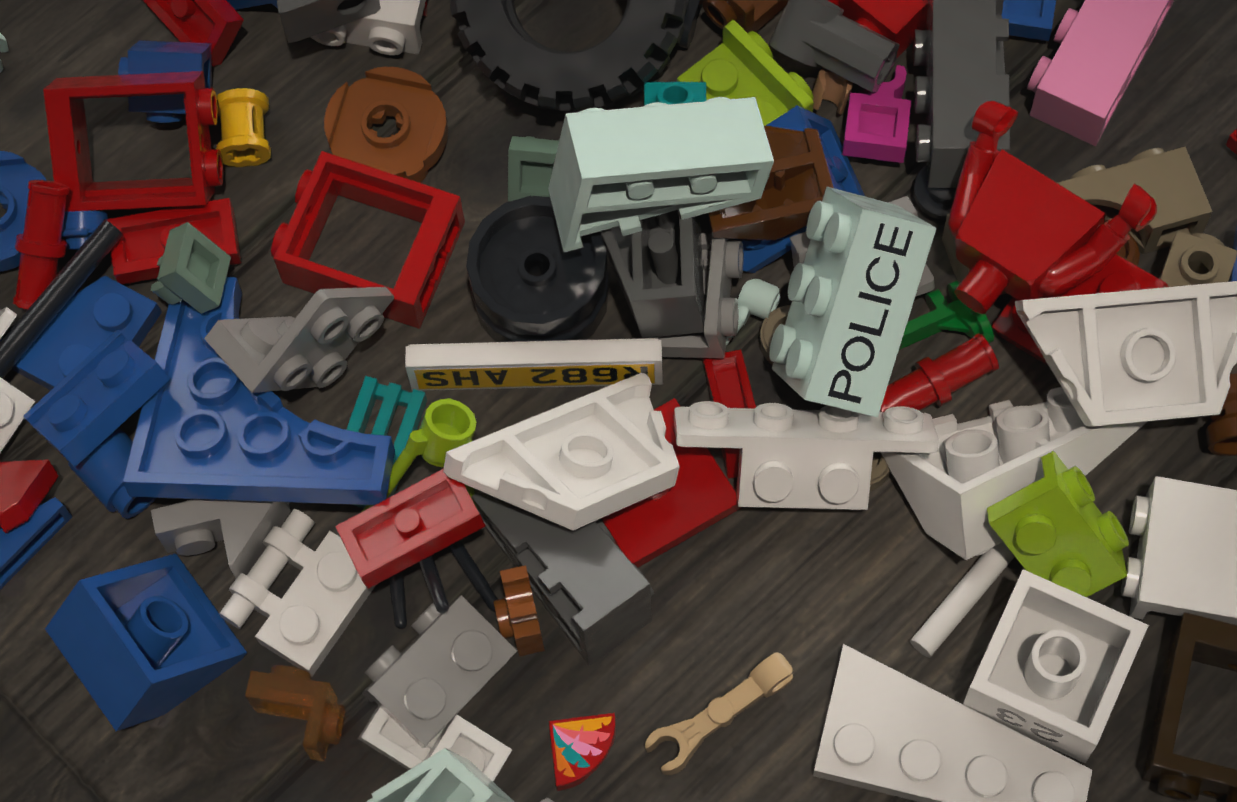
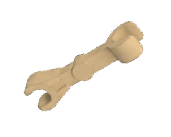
[645,652,793,775]

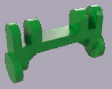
[888,280,994,385]

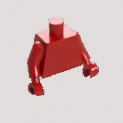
[948,101,1157,314]

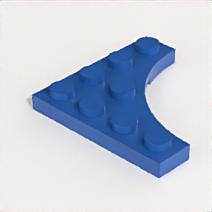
[123,277,395,505]

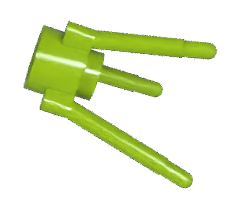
[362,398,477,512]

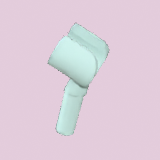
[726,279,781,345]

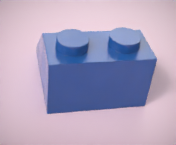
[45,553,247,731]

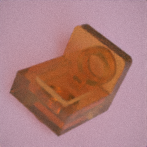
[245,665,345,761]

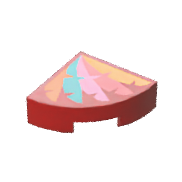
[549,713,616,791]

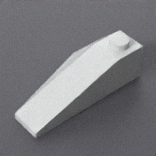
[881,387,1148,560]

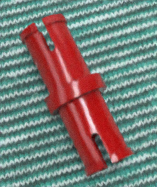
[13,180,70,310]
[880,333,999,412]

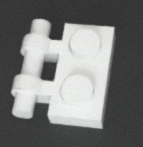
[219,509,377,677]

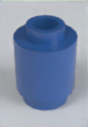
[68,426,156,519]

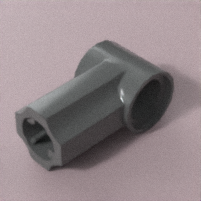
[768,0,900,92]

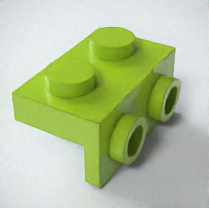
[987,451,1129,597]

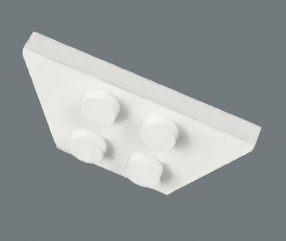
[1015,281,1237,426]
[443,373,680,530]

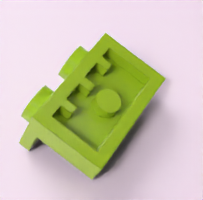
[677,20,814,126]

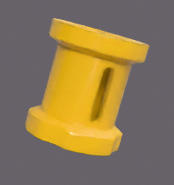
[216,88,271,167]

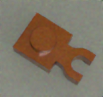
[493,565,545,657]

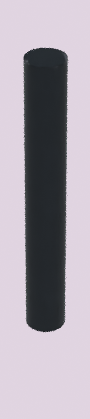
[0,219,123,379]

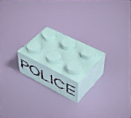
[770,187,936,417]

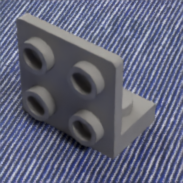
[204,287,394,393]

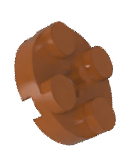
[324,67,448,183]

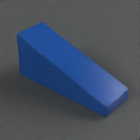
[0,497,72,590]

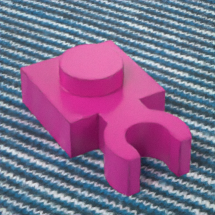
[842,65,911,163]

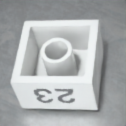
[963,569,1149,763]

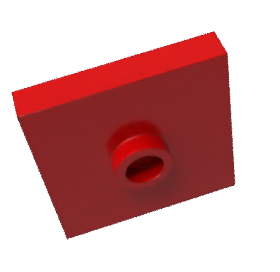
[601,398,741,568]

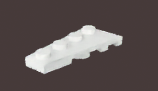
[813,644,1092,802]

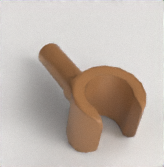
[812,67,853,114]

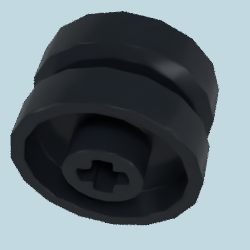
[466,196,609,342]

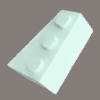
[548,97,774,252]

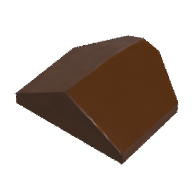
[707,126,834,240]

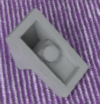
[151,499,291,578]

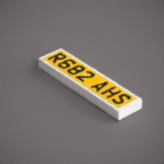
[405,338,663,391]

